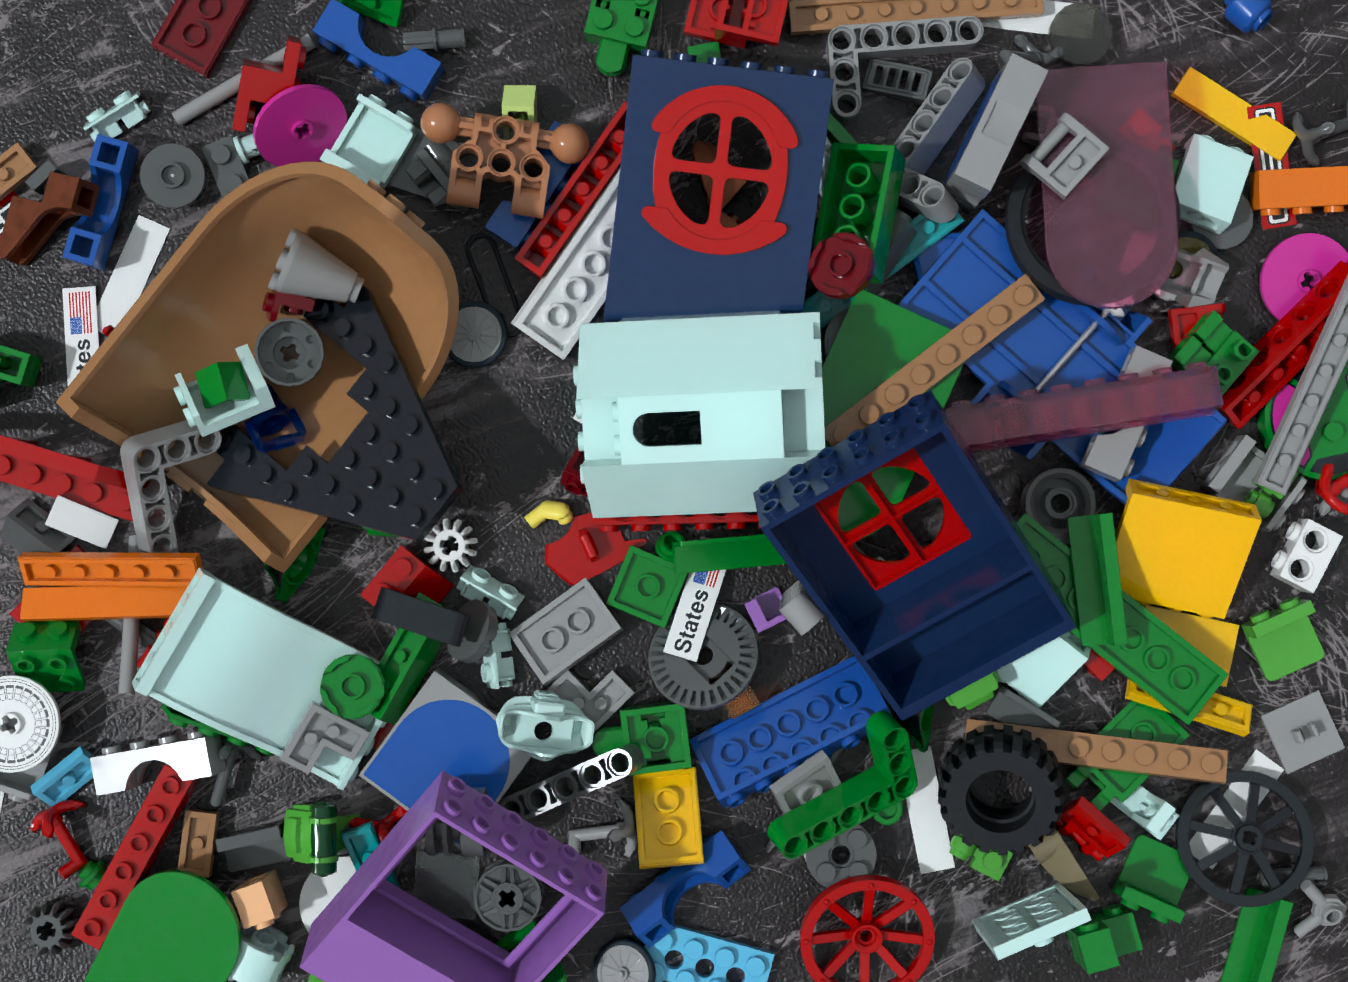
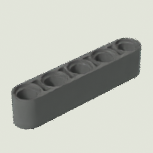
[499,744,644,820]

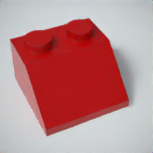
[360,545,454,607]

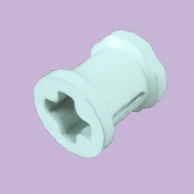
[233,133,261,164]

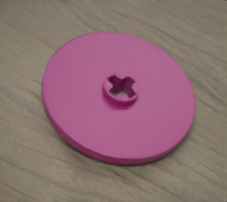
[253,84,347,167]
[1259,233,1348,320]

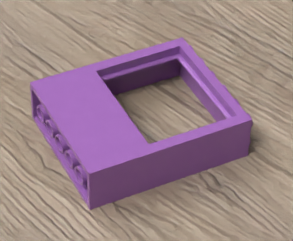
[299,771,608,982]

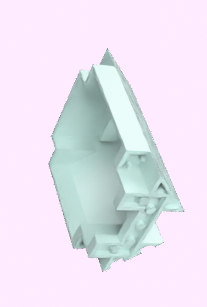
[573,310,826,518]

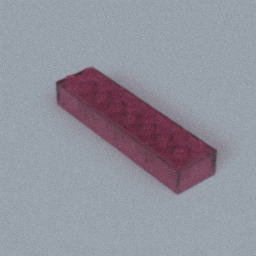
[945,362,1224,453]

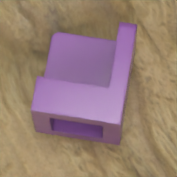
[743,587,786,633]

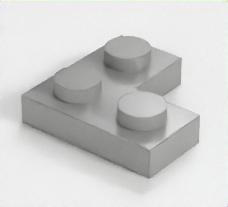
[546,669,635,732]
[279,701,370,774]

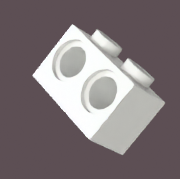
[1270,519,1343,593]

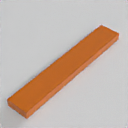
[17,552,203,587]
[20,586,187,622]

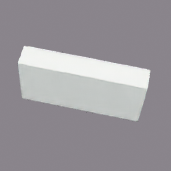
[45,495,119,549]

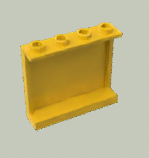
[1115,478,1262,619]

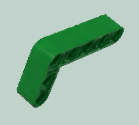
[767,711,918,859]

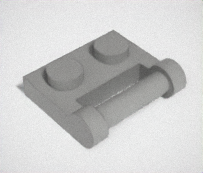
[1020,113,1110,200]

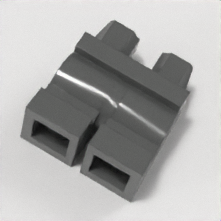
[406,136,494,209]

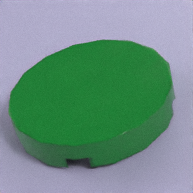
[320,655,386,719]

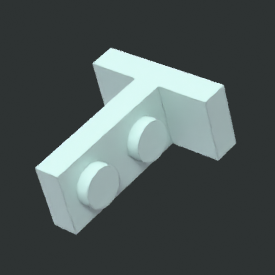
[1110,785,1179,840]

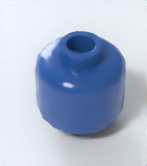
[1224,0,1274,33]

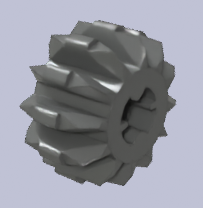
[22,900,79,956]

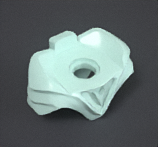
[496,690,595,761]

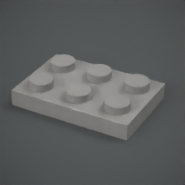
[508,577,623,686]

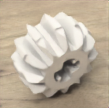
[424,519,478,572]

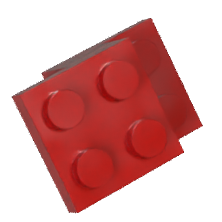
[684,0,788,49]
[232,36,306,132]

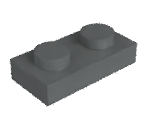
[202,135,251,198]

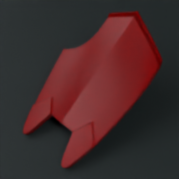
[545,512,647,586]

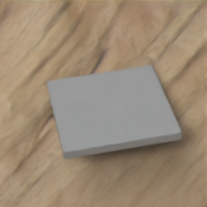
[1260,690,1345,774]

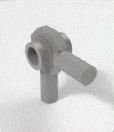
[1292,880,1347,938]

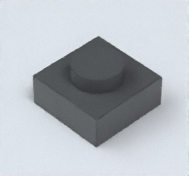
[25,160,67,196]

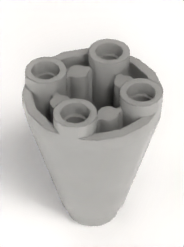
[268,228,364,303]

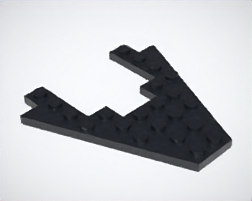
[207,285,463,542]

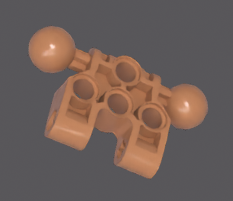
[420,103,590,219]

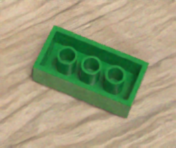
[811,143,906,284]

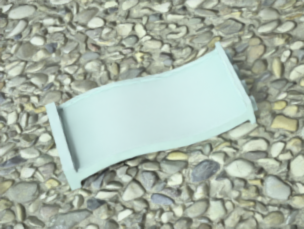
[132,567,387,790]

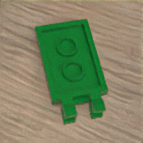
[1065,700,1190,811]

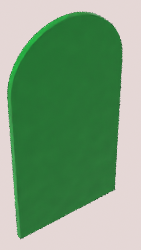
[822,290,965,539]
[84,870,242,982]

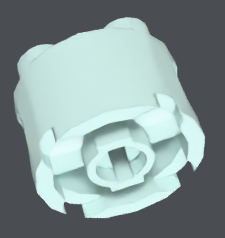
[228,921,295,982]

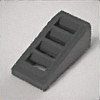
[861,58,933,105]

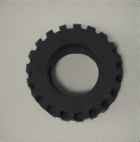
[938,724,1064,855]

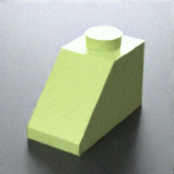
[501,85,537,160]

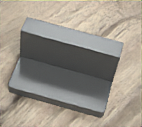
[0,498,77,553]
[985,685,1061,729]
[215,821,291,872]

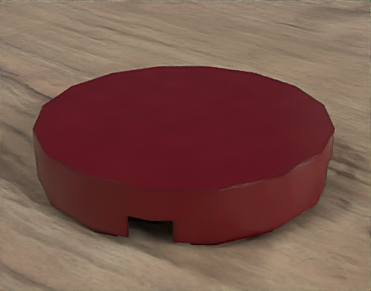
[808,232,875,299]

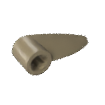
[1028,827,1101,901]

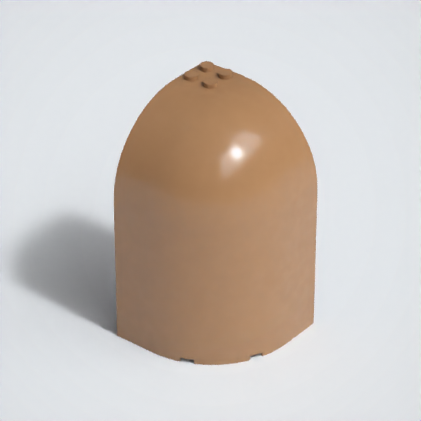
[56,162,459,573]

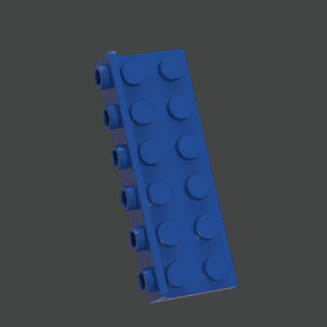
[689,656,892,808]

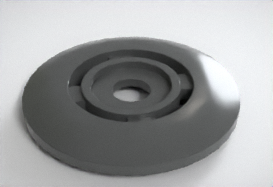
[648,603,759,710]

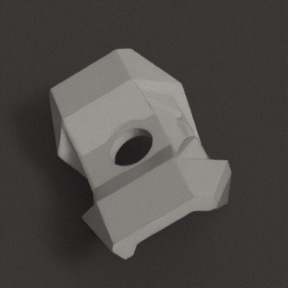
[1118,230,1229,308]

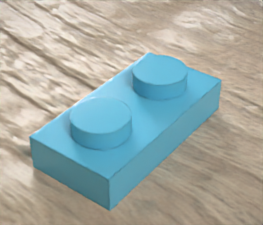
[30,746,94,806]

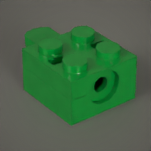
[584,0,660,77]
[592,701,692,776]

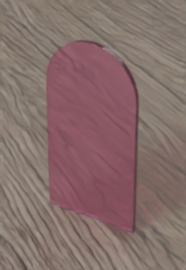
[1036,61,1178,310]

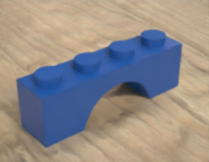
[312,0,445,102]
[485,121,586,252]
[62,134,139,271]
[620,830,751,948]

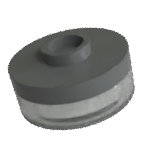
[140,143,209,210]

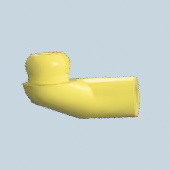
[524,500,573,529]

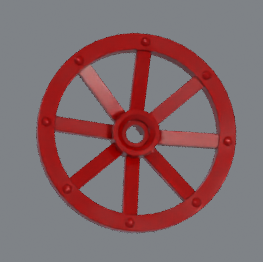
[799,875,935,982]

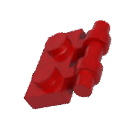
[1055,796,1131,861]

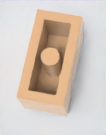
[231,869,288,930]

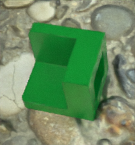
[195,362,250,409]

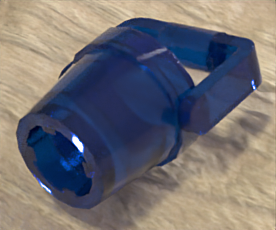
[245,384,306,453]

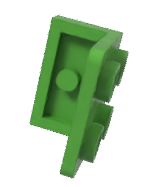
[1241,596,1325,681]

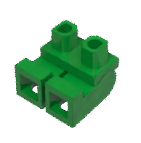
[1167,310,1260,396]

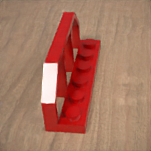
[0,435,150,521]

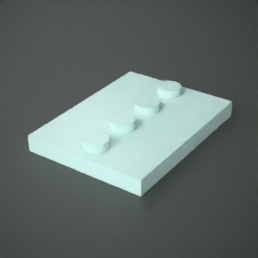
[972,882,1092,960]

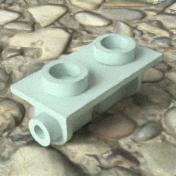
[83,90,151,142]
[456,565,525,620]
[481,622,515,689]

